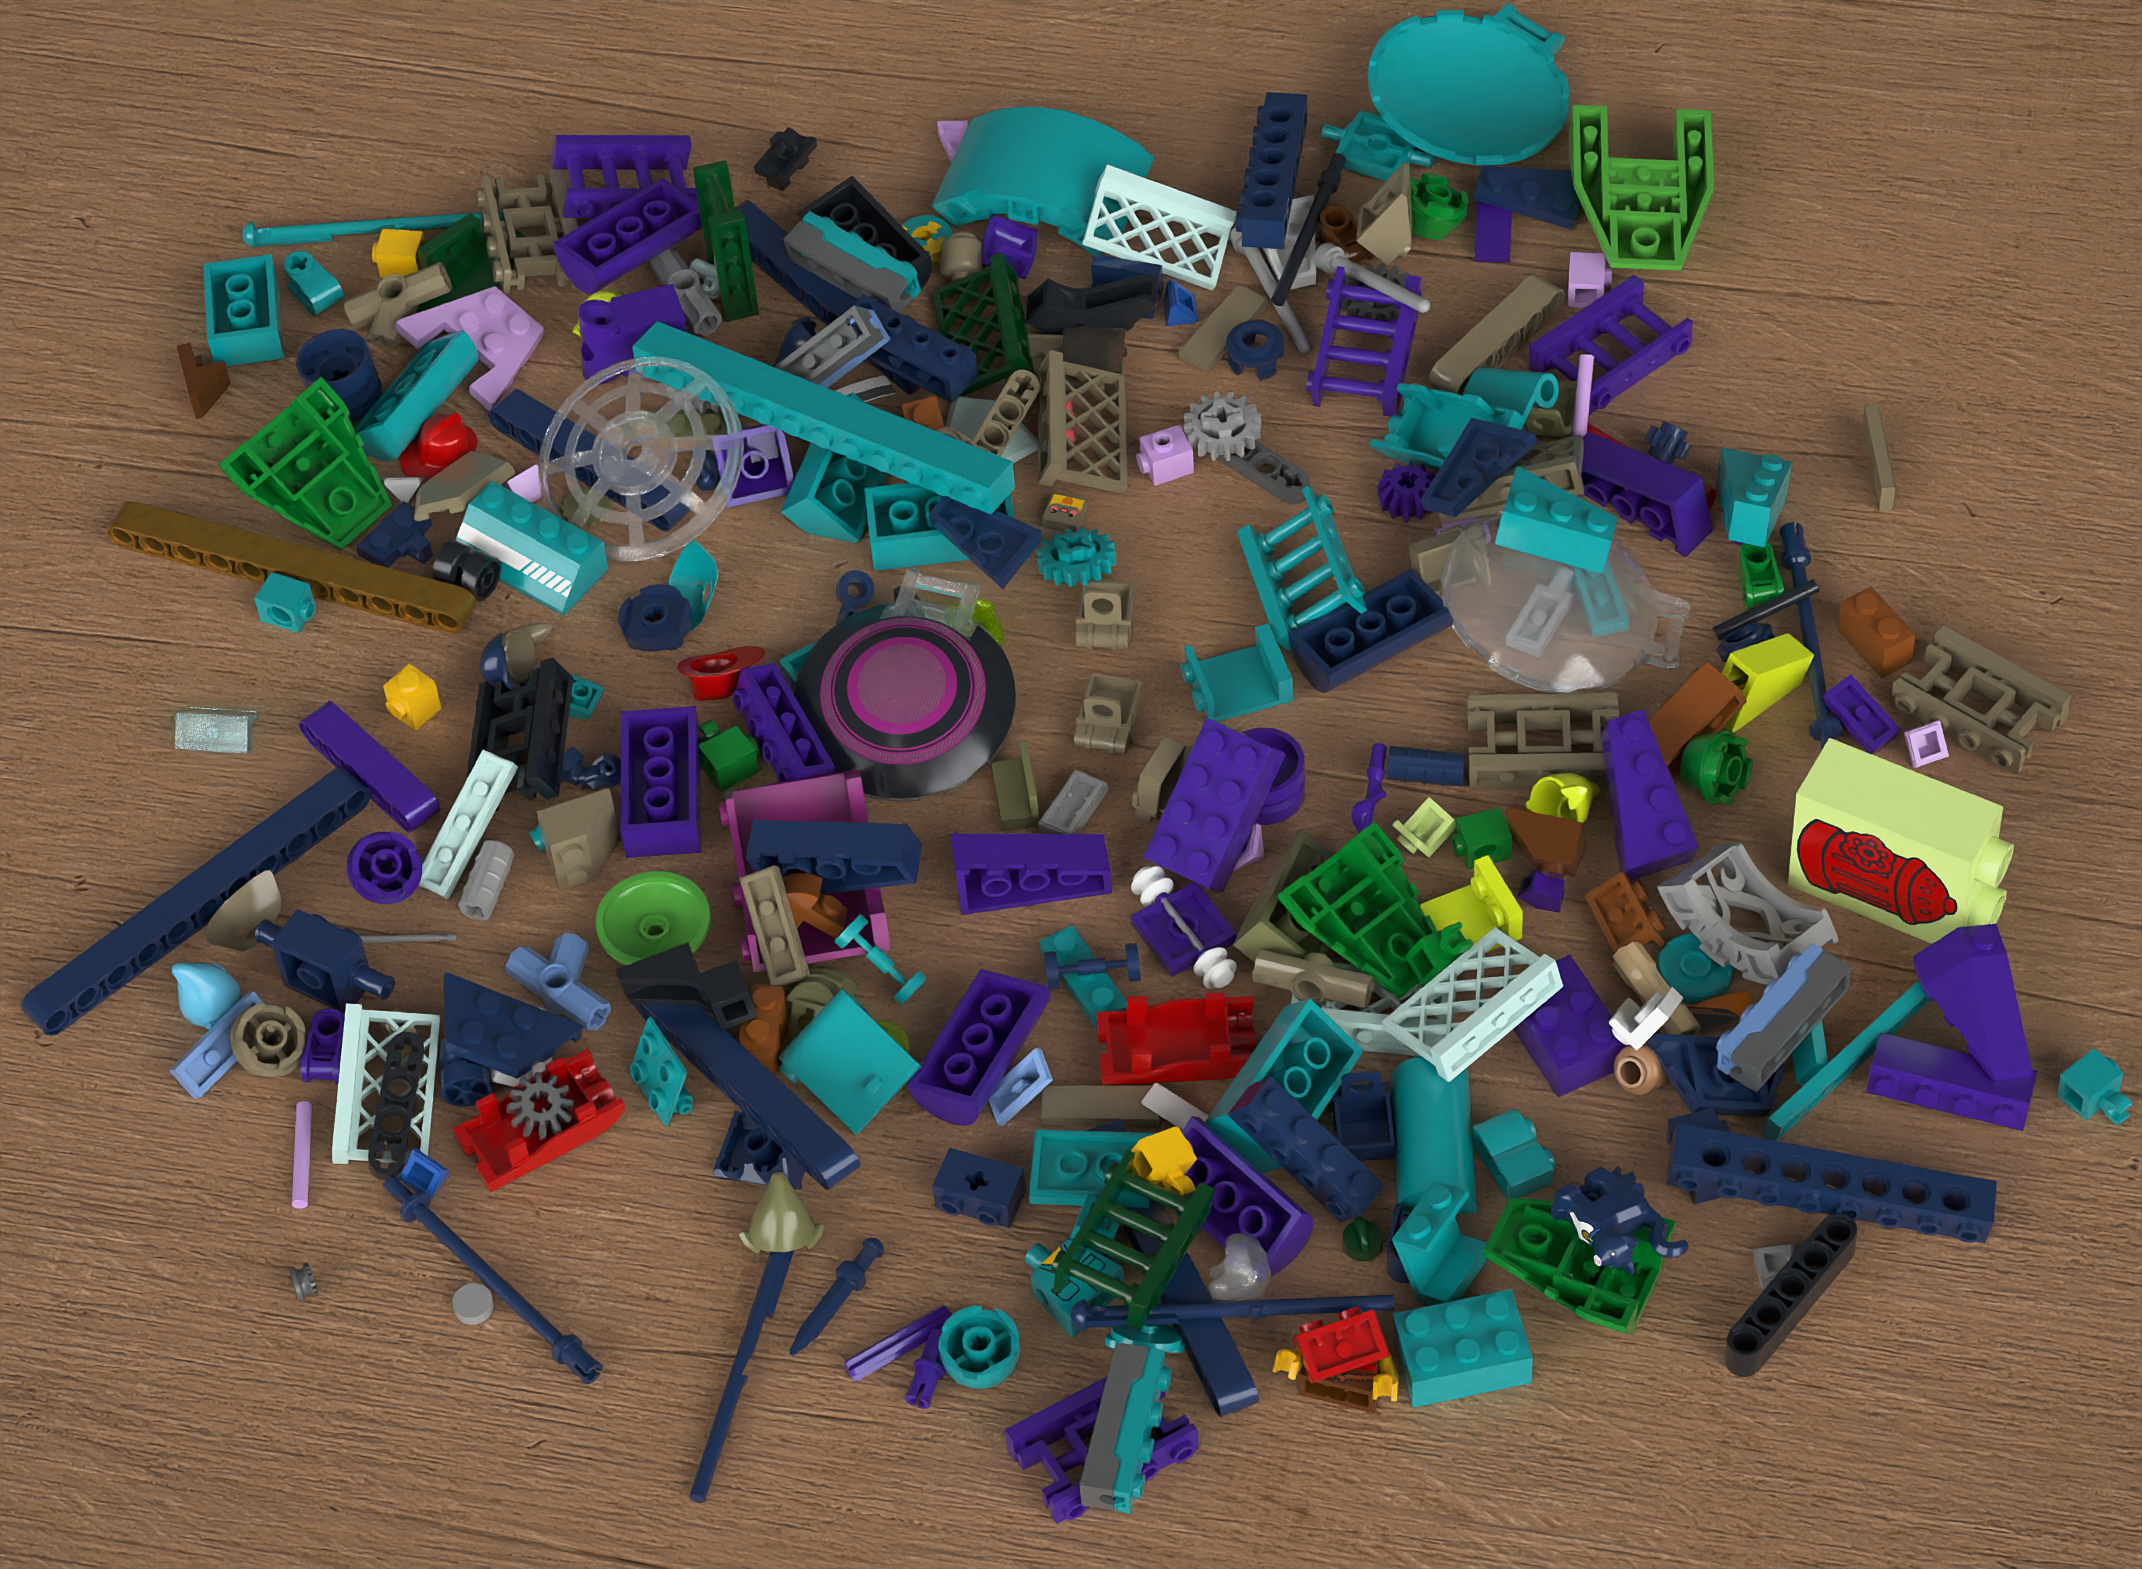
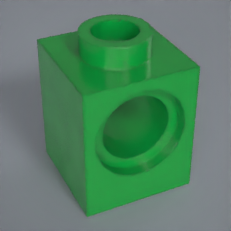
[1451,807,1512,870]

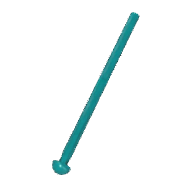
[242,210,503,248]

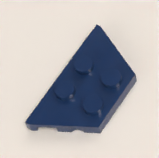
[443,972,583,1079]
[1646,1034,1784,1117]

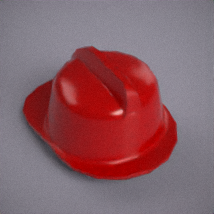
[400,412,478,481]
[677,646,766,701]

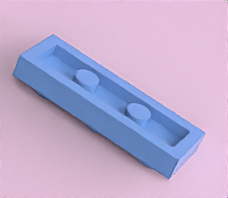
[169,991,264,1099]

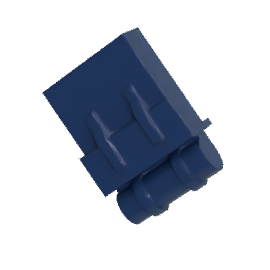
[1332,1071,1395,1161]

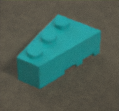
[1495,466,1618,574]

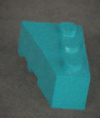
[1715,447,1792,547]

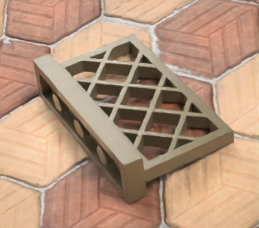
[1037,350,1127,494]
[1438,435,1584,524]

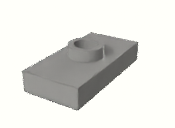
[1038,769,1109,834]

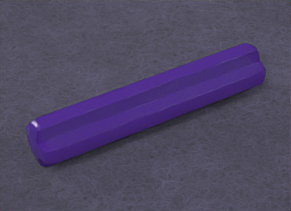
[844,1305,952,1381]

